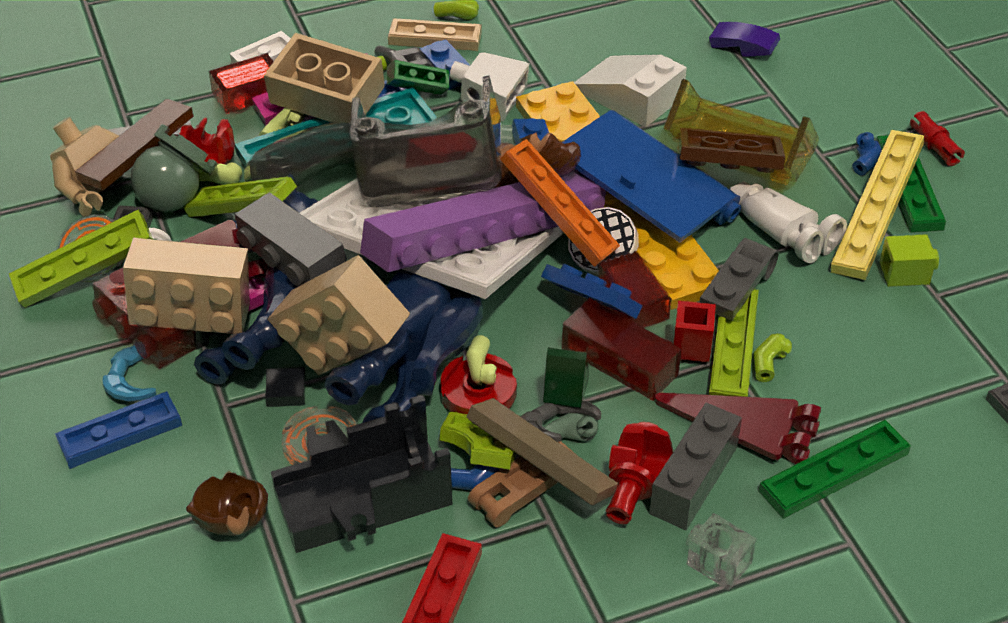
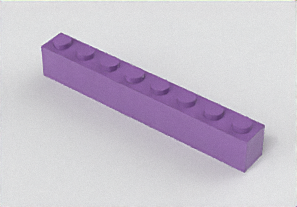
[360,169,606,272]

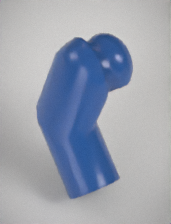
[852,132,882,176]

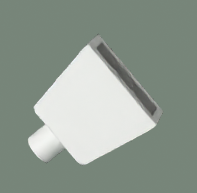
[449,52,530,122]

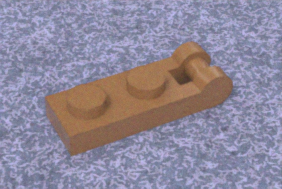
[468,441,575,528]

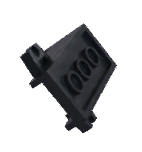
[271,395,453,553]

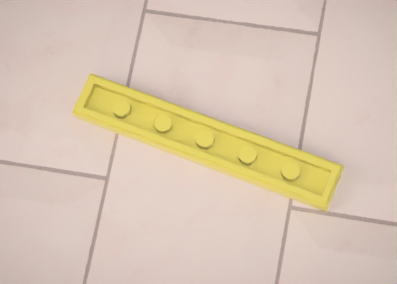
[831,130,924,280]

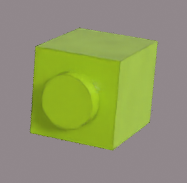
[879,234,939,287]

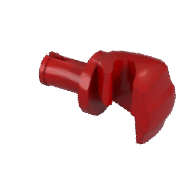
[170,118,235,165]
[606,422,673,524]

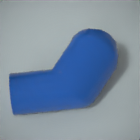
[451,465,502,490]

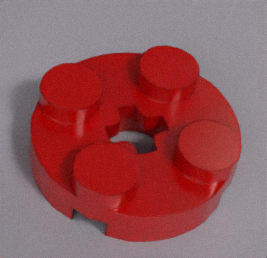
[441,353,517,414]

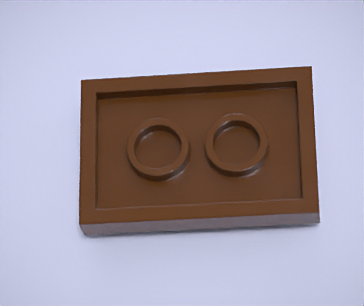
[679,127,785,173]

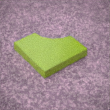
[440,412,517,470]

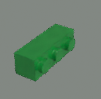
[387,60,449,95]

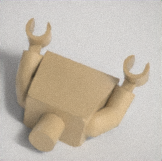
[50,117,119,217]

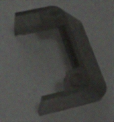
[350,75,502,208]

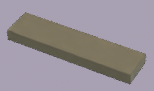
[466,398,618,505]

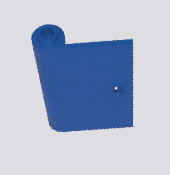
[562,110,741,243]

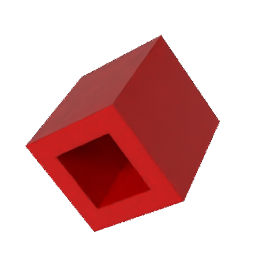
[672,300,716,362]

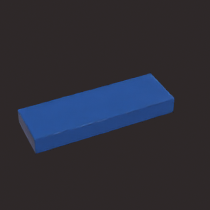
[55,391,182,469]

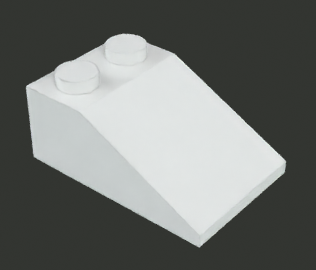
[574,55,687,127]

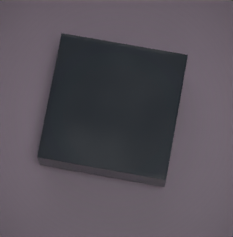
[265,367,306,406]

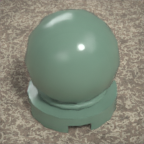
[131,124,218,212]

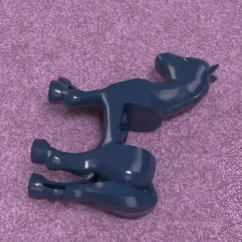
[194,173,483,423]

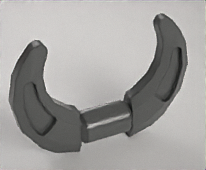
[521,401,601,442]

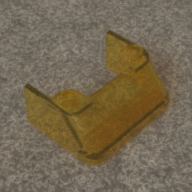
[663,79,819,185]

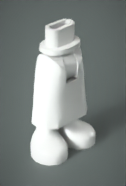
[730,181,847,263]

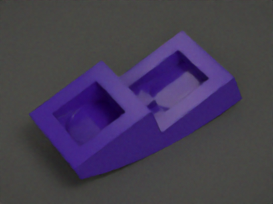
[709,22,781,57]

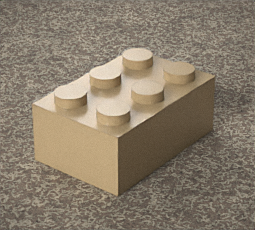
[264,33,385,130]
[123,238,250,334]
[267,255,410,375]

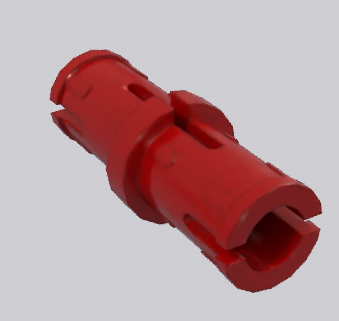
[909,111,965,166]

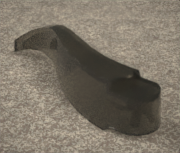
[244,101,468,188]

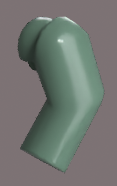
[544,413,598,442]

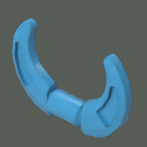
[103,343,172,401]

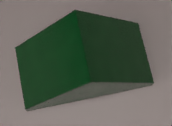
[543,347,590,408]

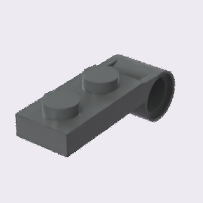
[700,238,779,321]

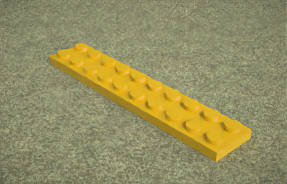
[516,81,719,313]

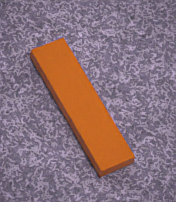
[500,139,620,267]

